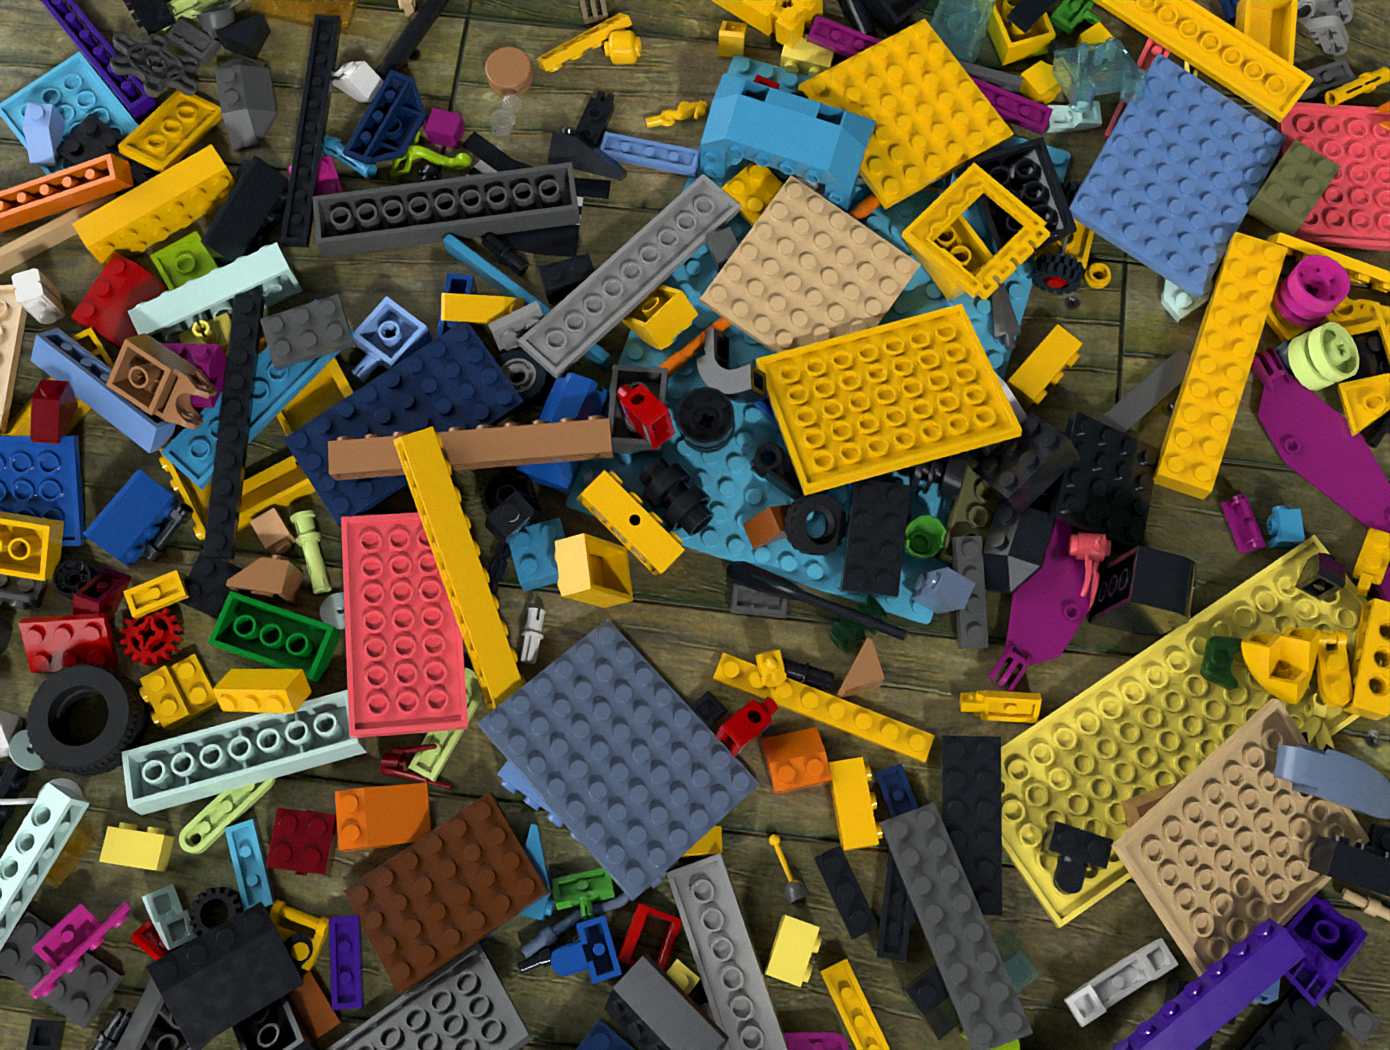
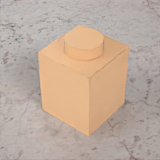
[250,508,296,555]

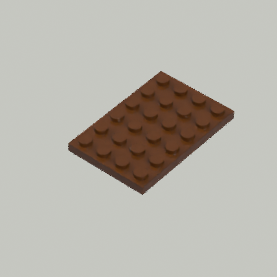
[344,792,550,994]

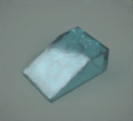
[930,0,996,64]

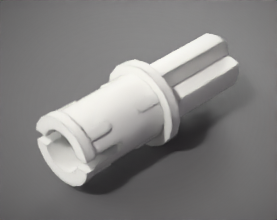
[520,608,546,664]

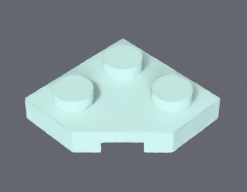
[1161,277,1214,323]

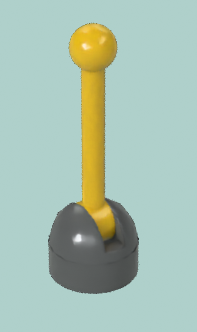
[769,834,810,905]

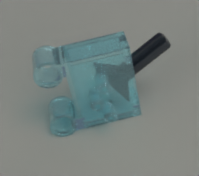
[1047,37,1147,112]

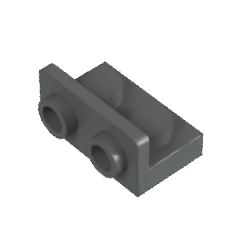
[0,574,49,610]

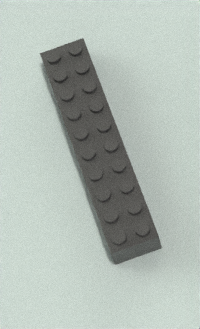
[313,162,581,258]

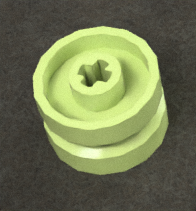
[1288,322,1359,391]

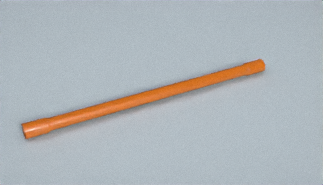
[658,192,881,379]

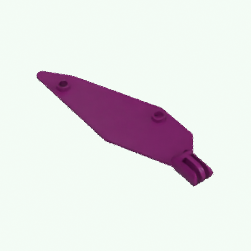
[1251,347,1390,533]
[987,520,1094,692]

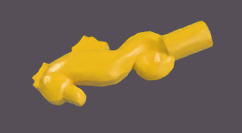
[645,100,708,128]

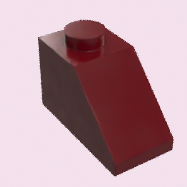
[30,379,78,444]
[73,567,131,620]

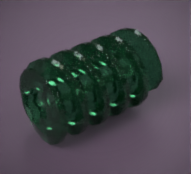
[825,595,888,655]

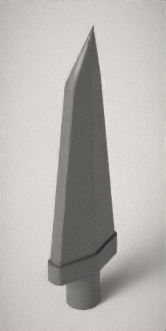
[991,282,1021,350]

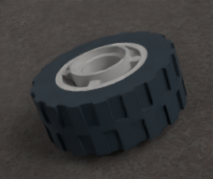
[495,349,549,411]

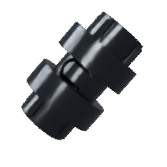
[639,458,714,537]

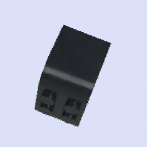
[1089,545,1197,635]

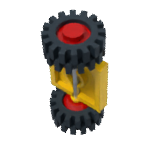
[1031,181,1094,294]

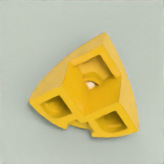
[1241,627,1320,705]

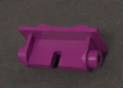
[1220,494,1266,554]

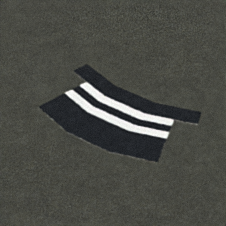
[461,131,611,257]

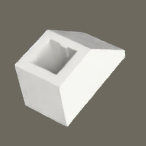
[333,61,384,103]

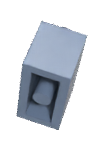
[911,567,976,614]

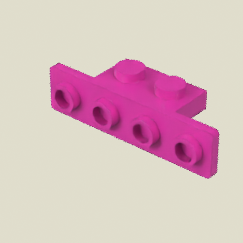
[28,902,132,999]

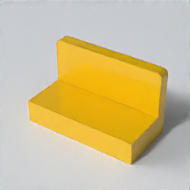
[123,570,189,619]

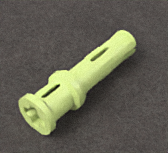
[290,510,332,594]

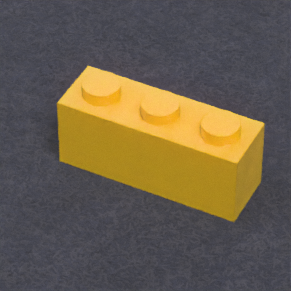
[1006,324,1083,409]
[213,669,312,713]
[828,757,882,851]

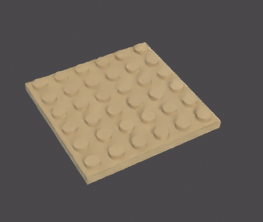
[699,175,921,354]

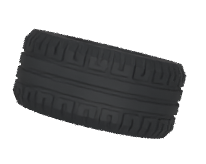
[26,663,149,775]

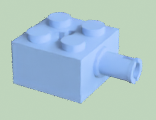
[351,296,432,383]

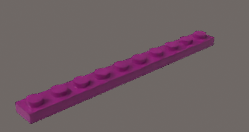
[807,15,1053,135]

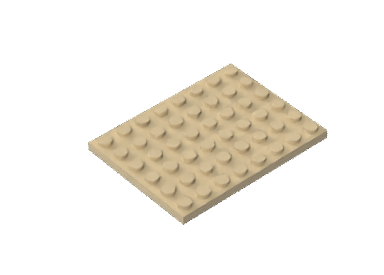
[1111,699,1370,977]

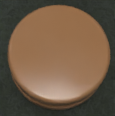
[485,47,533,98]

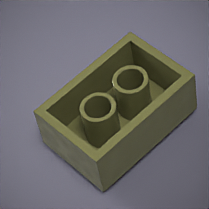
[1247,139,1341,236]

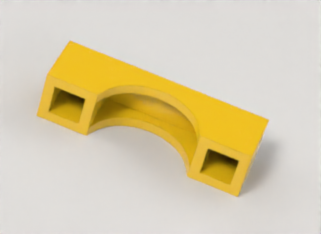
[1019,22,1119,105]

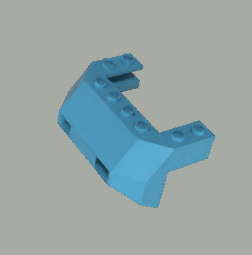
[700,73,877,214]

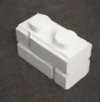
[12,268,65,324]

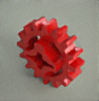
[119,608,184,667]

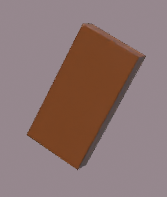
[288,971,343,1040]

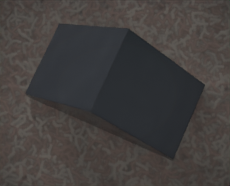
[215,13,271,60]

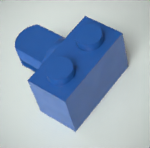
[551,915,622,985]

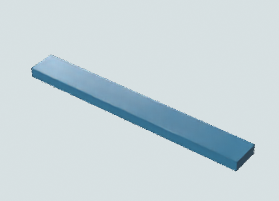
[443,234,611,372]

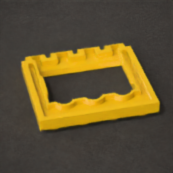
[901,163,1050,300]

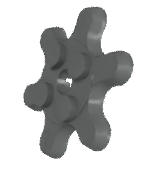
[110,33,200,97]

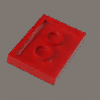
[18,613,119,673]

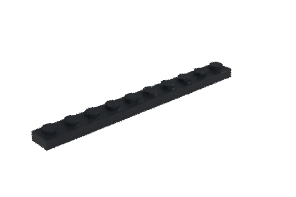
[280,14,342,248]
[203,295,265,559]

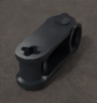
[750,441,829,500]

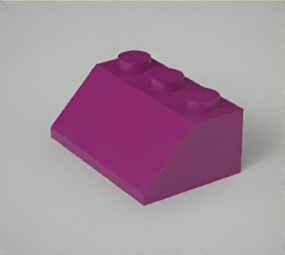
[161,343,227,408]

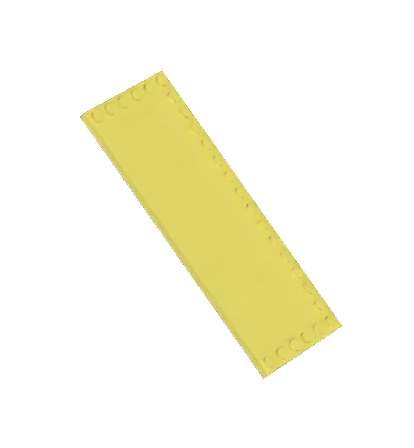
[1001,535,1387,928]

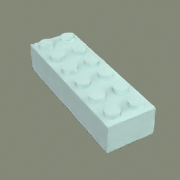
[128,242,303,344]

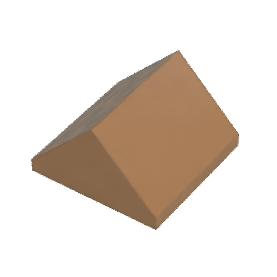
[836,637,885,699]

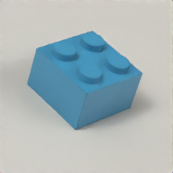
[509,517,566,592]

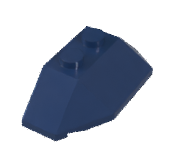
[342,70,427,164]

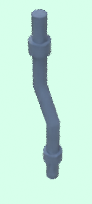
[521,861,680,958]

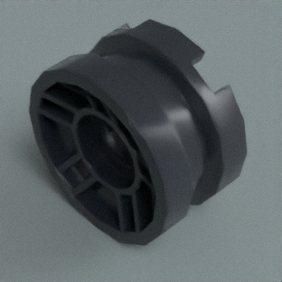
[52,559,98,600]

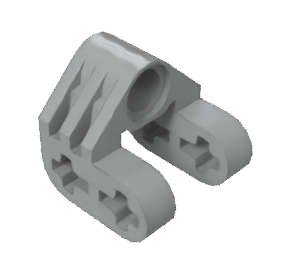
[1296,0,1354,56]

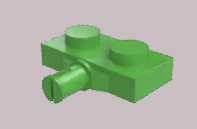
[1050,0,1103,35]
[552,868,615,921]

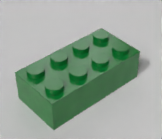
[208,591,342,685]

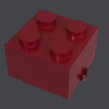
[266,808,338,876]

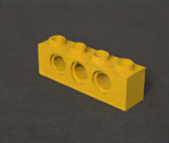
[1342,598,1390,721]

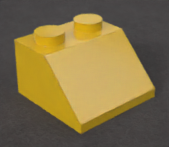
[621,284,699,351]

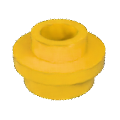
[1084,263,1111,289]

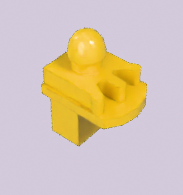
[755,649,787,687]

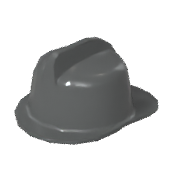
[191,0,244,38]

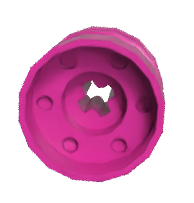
[1274,255,1350,327]

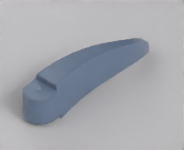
[1273,744,1390,819]

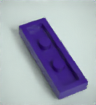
[329,915,364,1010]

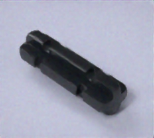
[488,543,511,595]

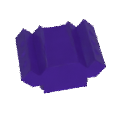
[1284,893,1368,1007]

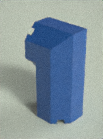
[516,373,610,495]

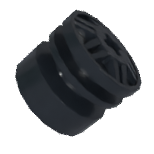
[677,387,736,454]
[908,451,969,501]

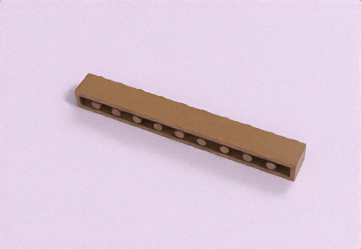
[328,415,614,480]

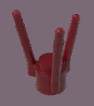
[381,743,452,789]

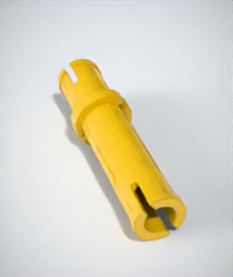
[1325,67,1390,107]

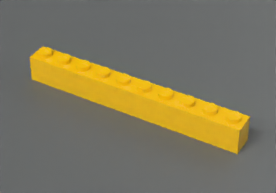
[393,426,526,709]

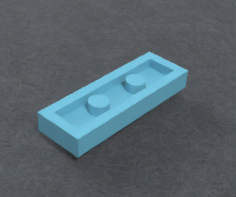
[225,819,275,911]

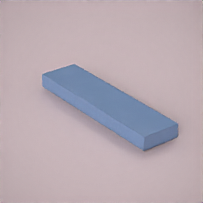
[600,131,700,177]

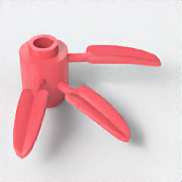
[1068,532,1111,612]

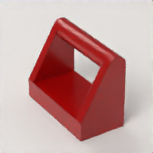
[618,903,682,972]

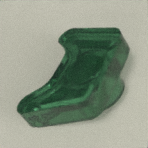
[1200,636,1243,691]

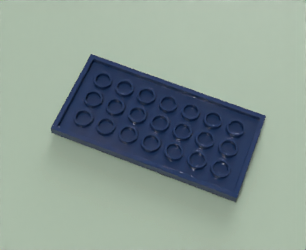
[283,322,526,527]

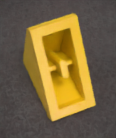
[718,21,747,57]

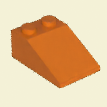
[335,783,432,852]

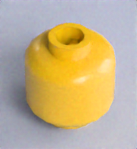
[604,30,642,65]

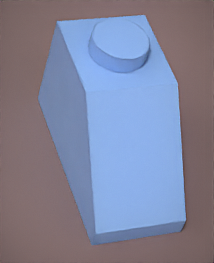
[23,103,65,166]

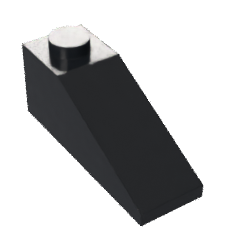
[547,126,627,181]

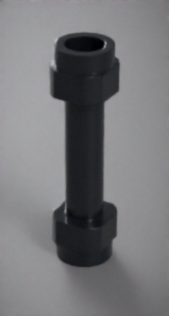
[143,502,194,562]

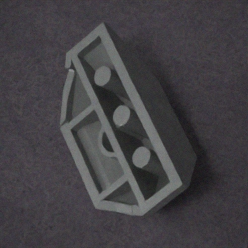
[215,58,278,152]

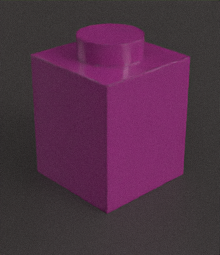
[423,108,466,149]

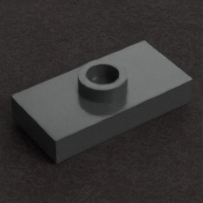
[165,18,222,65]
[731,584,788,619]

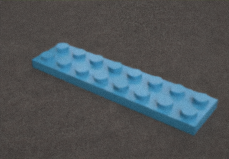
[160,299,355,490]

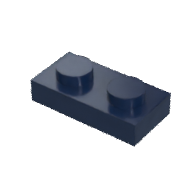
[874,763,918,819]

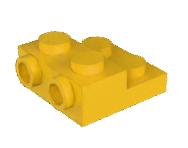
[139,653,219,731]

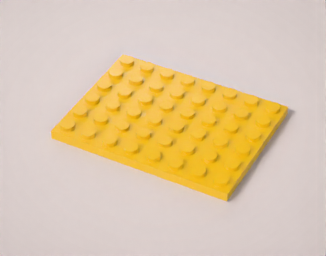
[756,304,1022,495]

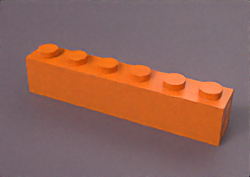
[0,153,134,232]

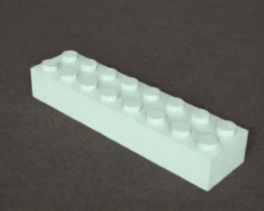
[122,690,367,815]

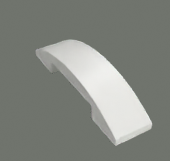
[1064,938,1179,1027]

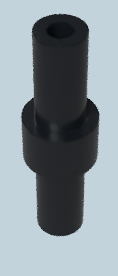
[1367,410,1390,448]
[517,940,574,974]

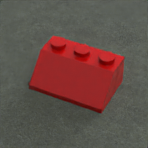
[70,253,169,349]

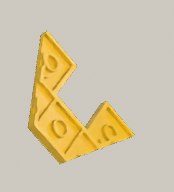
[1318,296,1390,436]

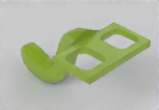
[390,131,472,177]

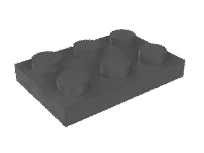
[260,294,355,371]

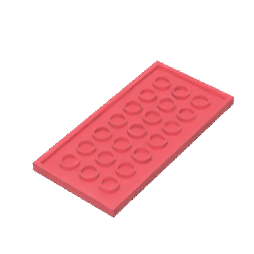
[341,513,468,739]

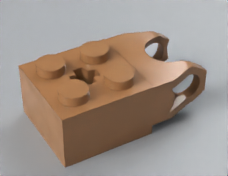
[106,333,217,430]

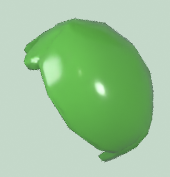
[904,515,946,560]

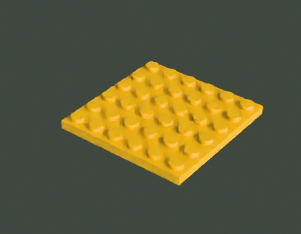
[798,19,1014,210]

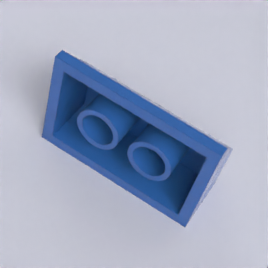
[83,469,181,567]

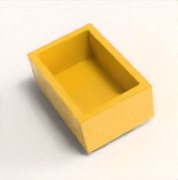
[1235,0,1298,65]
[554,533,633,608]

